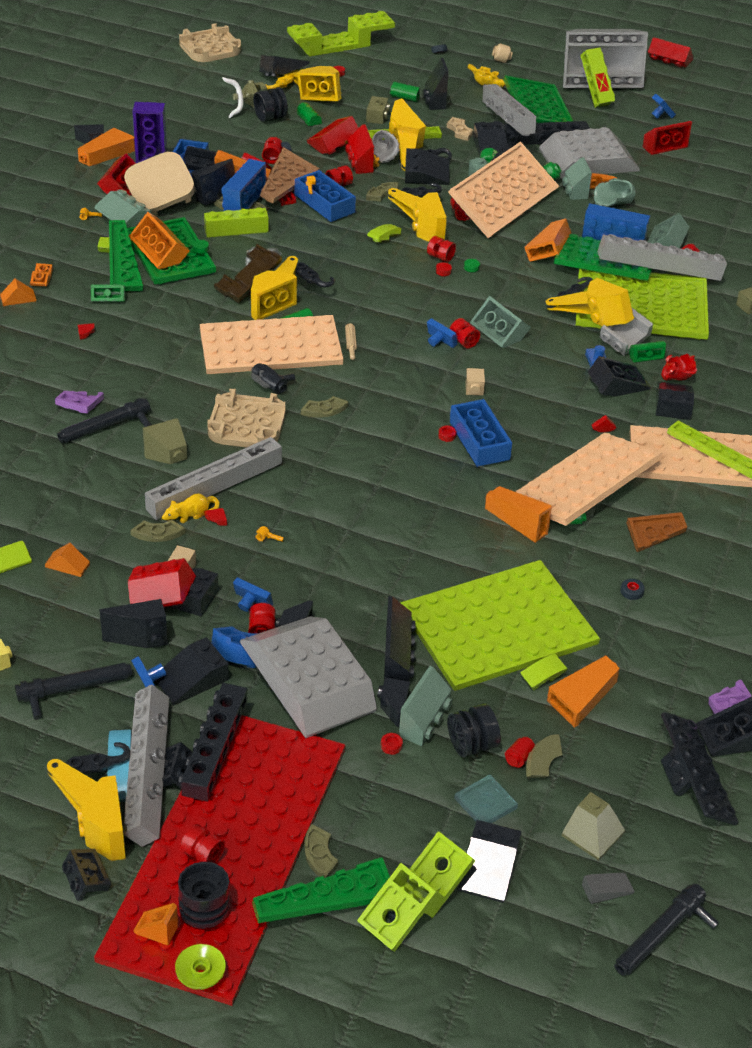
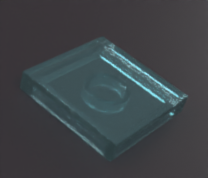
[455,775,518,823]

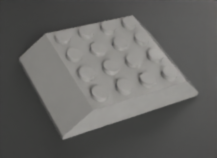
[563,29,648,88]
[539,127,640,179]
[240,617,377,738]

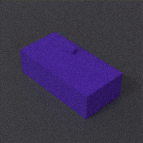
[133,102,167,164]

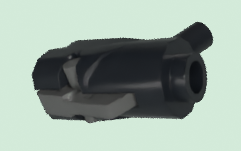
[251,363,295,394]

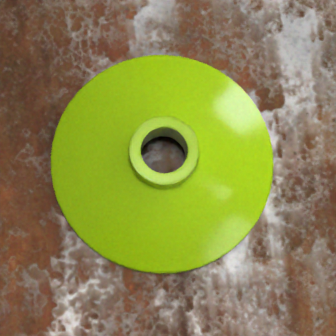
[175,944,226,989]

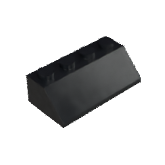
[384,596,415,682]

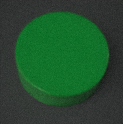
[193,240,209,254]
[464,259,480,272]

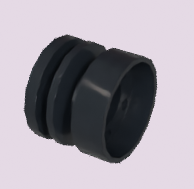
[253,87,288,122]
[447,703,501,758]
[178,861,230,929]

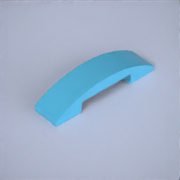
[107,730,132,803]

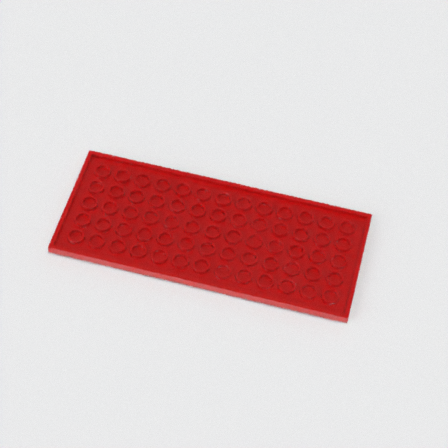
[94,715,345,1006]

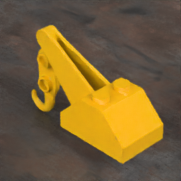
[265,66,342,101]

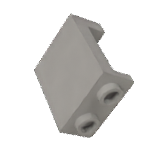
[600,308,653,356]

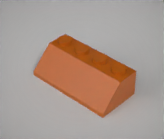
[129,212,190,270]

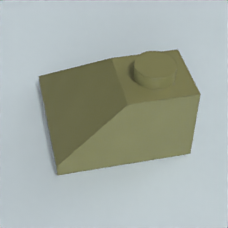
[143,418,187,464]
[561,792,625,861]

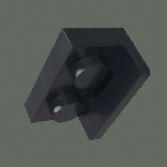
[183,146,216,171]
[162,742,193,789]
[62,849,111,901]

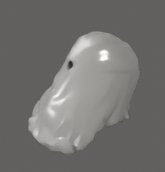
[372,130,400,163]

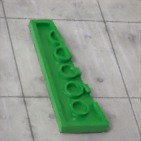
[109,220,143,291]
[252,857,390,923]

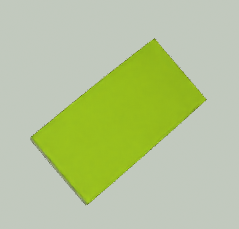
[367,224,402,242]
[520,653,568,691]

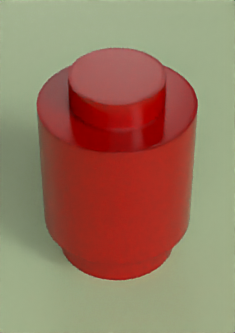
[505,737,535,768]

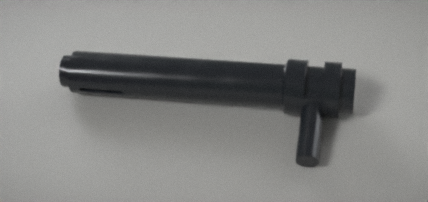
[57,398,152,443]
[15,662,132,720]
[614,883,719,976]

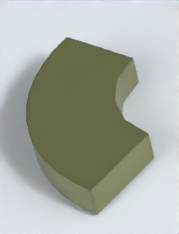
[366,182,399,202]
[301,396,349,418]
[130,520,186,542]
[526,734,562,778]
[305,824,339,878]

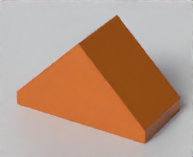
[0,278,36,306]
[45,543,90,577]
[134,903,178,945]

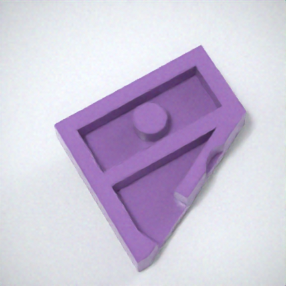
[55,391,104,413]
[708,680,752,714]

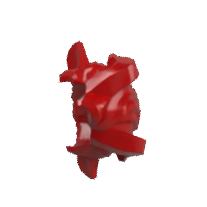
[661,353,697,380]

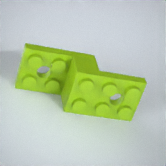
[357,831,476,952]

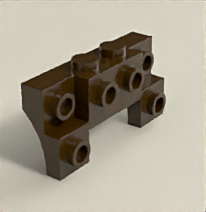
[214,244,282,304]

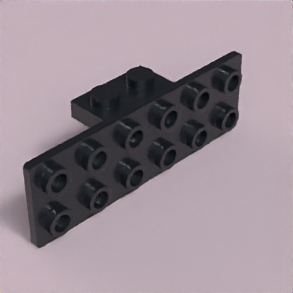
[661,712,739,825]

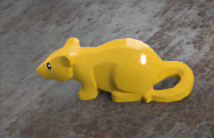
[468,64,506,88]
[162,493,219,523]

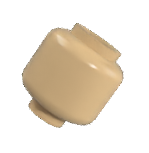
[492,43,513,63]

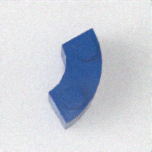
[212,626,259,668]

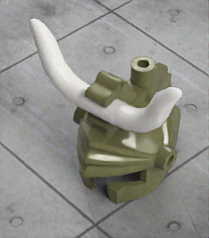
[222,77,267,118]

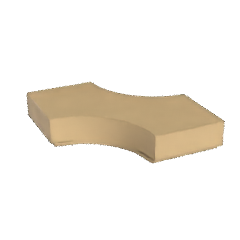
[447,117,473,141]

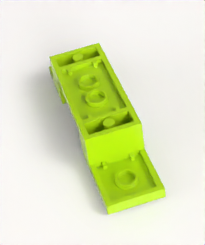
[287,11,395,57]

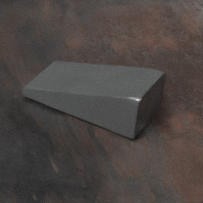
[582,873,634,904]

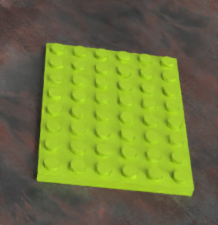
[575,268,709,340]
[400,560,600,691]

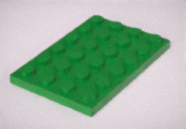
[503,75,573,123]
[127,217,216,285]
[554,234,653,281]

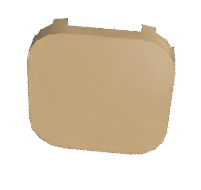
[179,23,241,62]
[124,152,196,216]
[208,389,285,447]

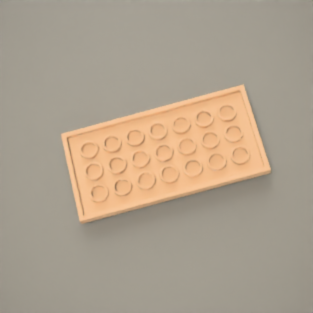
[448,142,559,239]
[200,315,343,374]
[630,425,752,487]
[516,433,662,526]

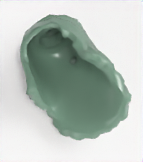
[593,178,636,207]

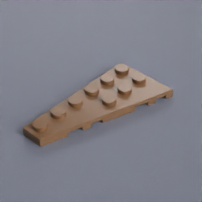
[260,147,320,203]

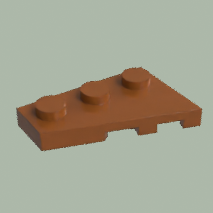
[626,512,687,552]

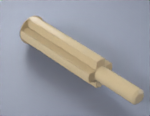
[345,324,357,360]

